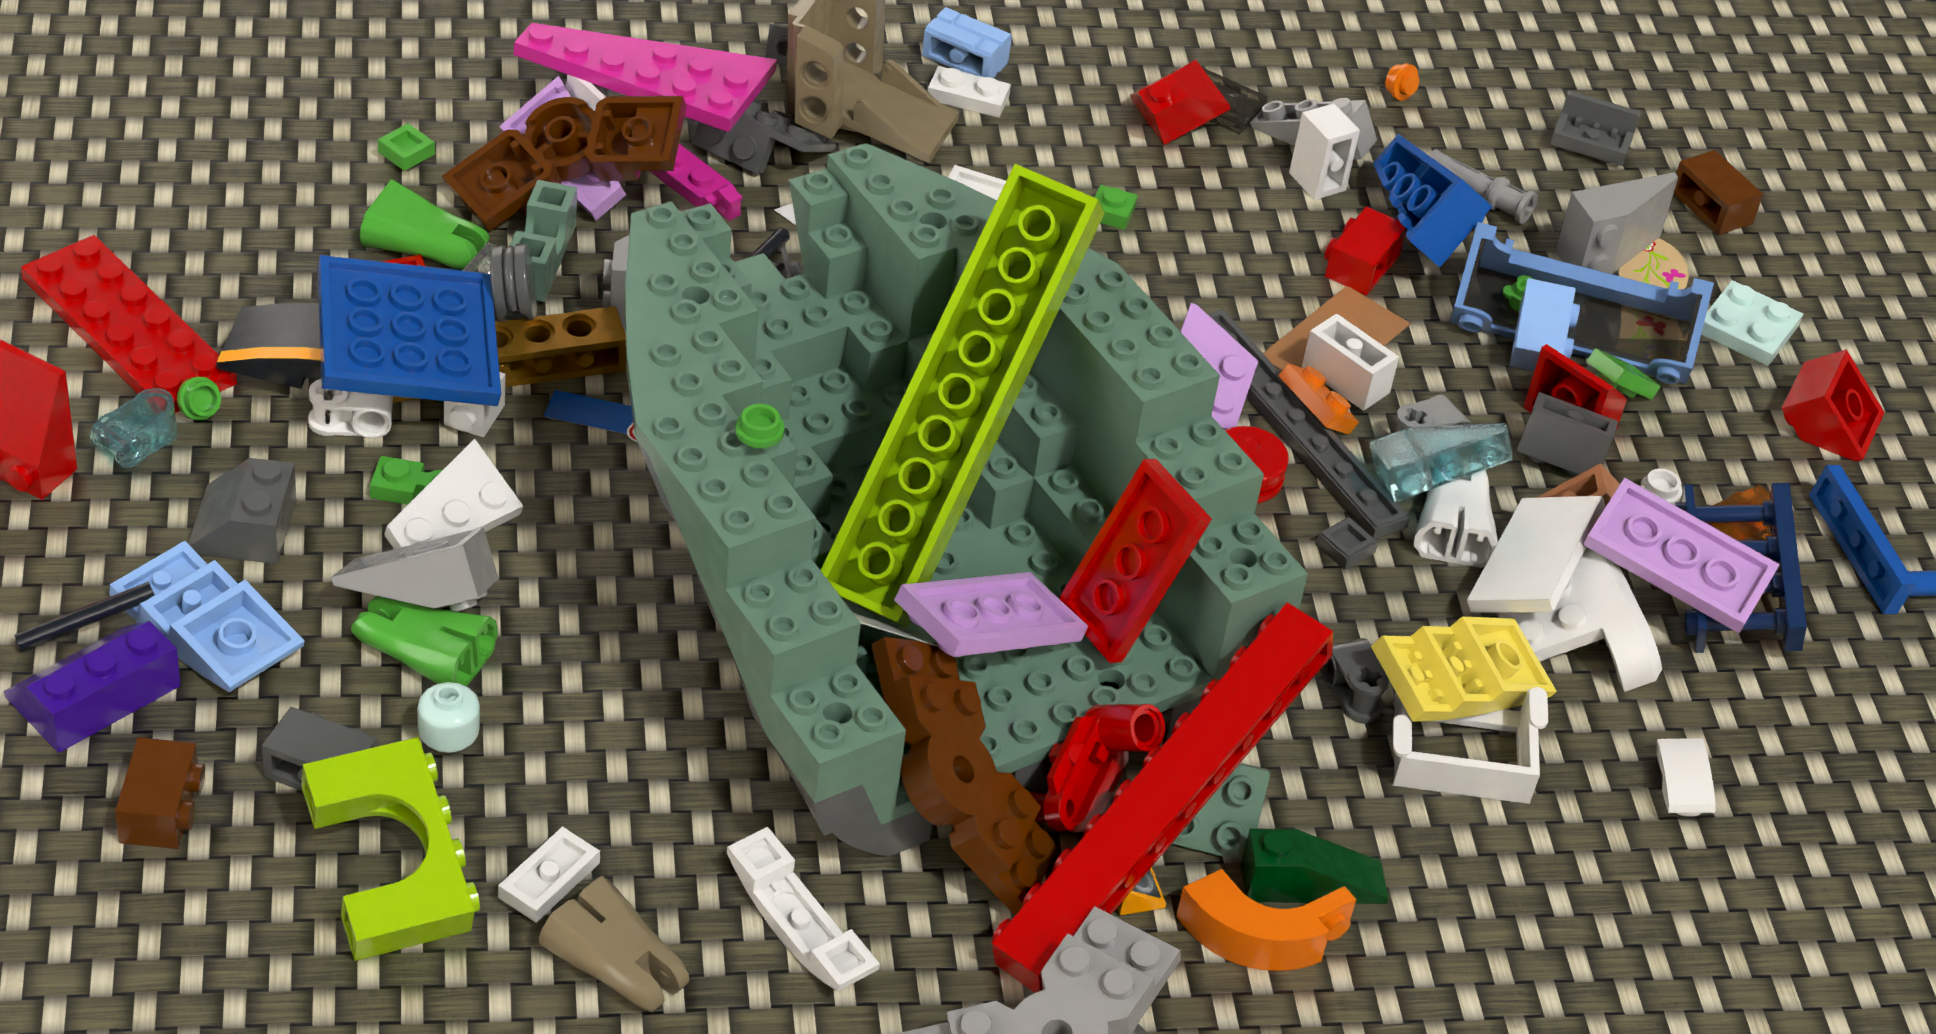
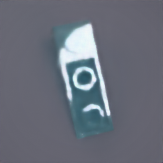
[1370,423,1513,503]

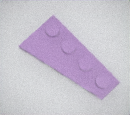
[499,76,626,221]

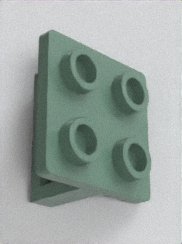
[1172,763,1270,861]

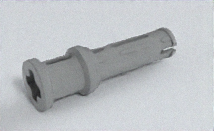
[1429,149,1538,224]

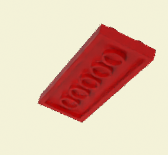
[20,235,237,419]

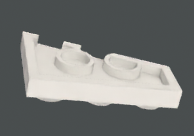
[384,439,523,549]

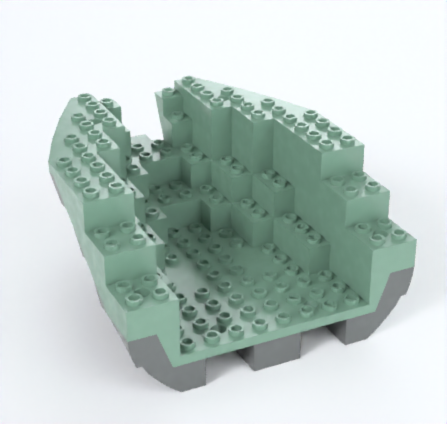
[625,143,1308,857]

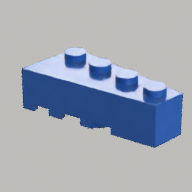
[1373,134,1493,267]

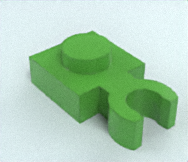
[370,456,443,505]

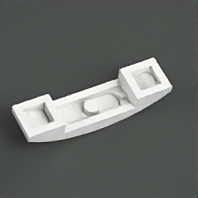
[727,827,880,991]

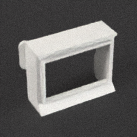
[1392,687,1548,804]

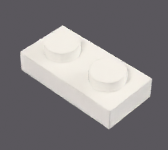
[928,66,1011,118]
[498,826,600,923]

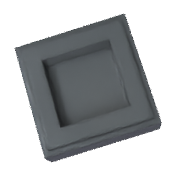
[1315,517,1378,570]

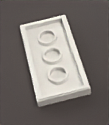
[1467,496,1606,613]

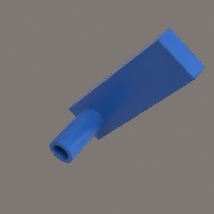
[1809,465,1936,614]

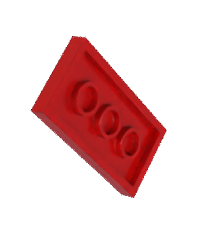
[1059,459,1212,663]

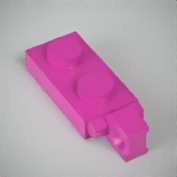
[649,144,742,221]

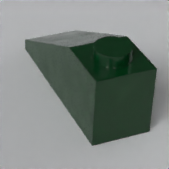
[1241,828,1388,904]

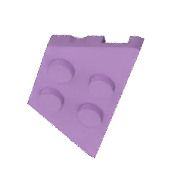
[1181,303,1258,430]

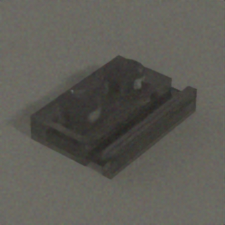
[1202,67,1268,135]

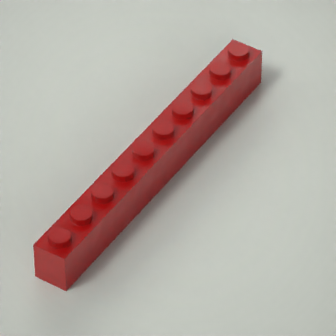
[992,602,1333,993]

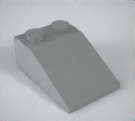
[1556,172,1678,274]
[331,527,498,612]

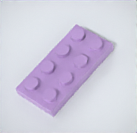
[1583,478,1780,633]
[894,572,1088,657]

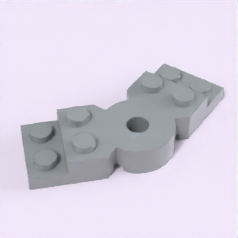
[898,906,1181,1034]

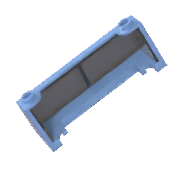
[1450,222,1714,384]

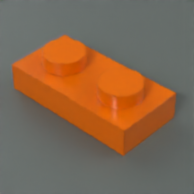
[1278,363,1359,435]

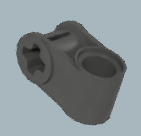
[1320,638,1389,724]

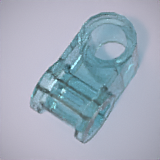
[90,388,178,468]

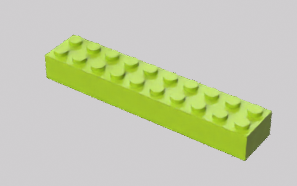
[820,164,1105,629]

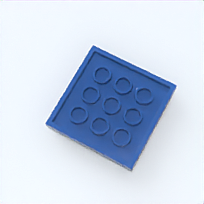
[317,255,501,406]

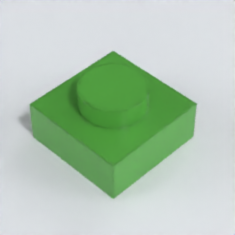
[378,123,435,171]
[1095,185,1138,230]

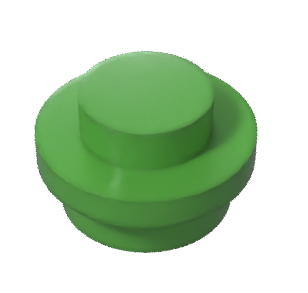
[177,377,221,420]
[735,404,785,448]

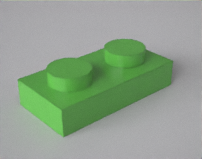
[1586,348,1661,400]

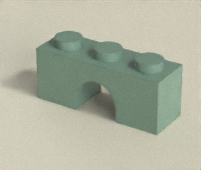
[509,180,577,302]

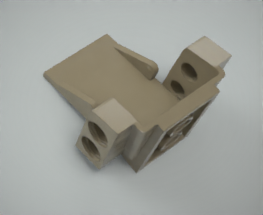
[786,0,959,163]

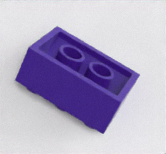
[4,621,181,753]

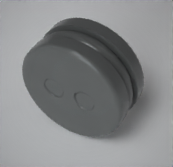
[490,243,537,322]

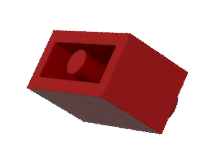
[1324,206,1407,296]

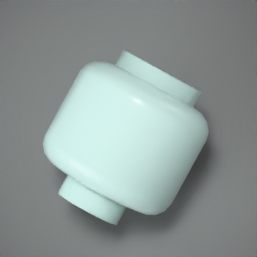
[417,682,480,753]

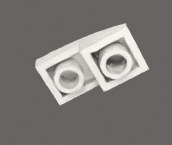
[1656,738,1716,817]

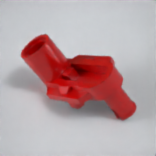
[1030,704,1165,832]

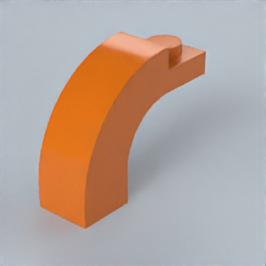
[1176,869,1356,971]

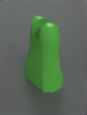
[360,179,490,270]
[351,596,498,687]

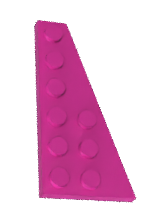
[513,23,777,132]

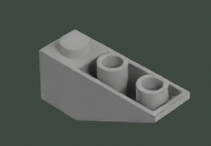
[1250,98,1377,160]

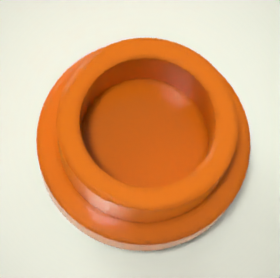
[1385,63,1419,101]

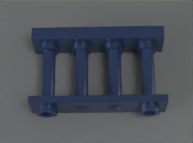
[1675,483,1807,653]

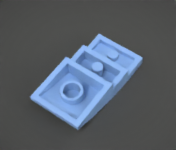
[109,541,305,692]

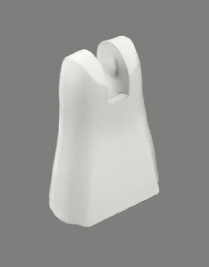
[1414,459,1498,568]

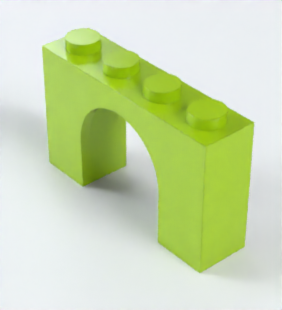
[301,737,480,961]

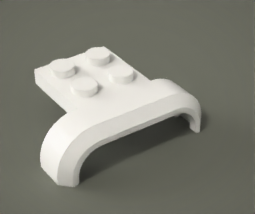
[1496,547,1662,692]

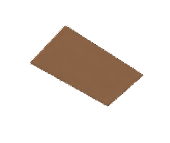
[1263,286,1410,391]

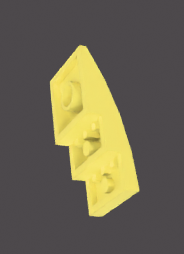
[1371,616,1557,722]

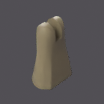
[539,876,689,1012]

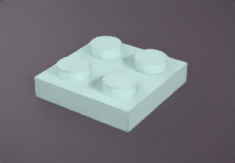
[1701,280,1803,366]

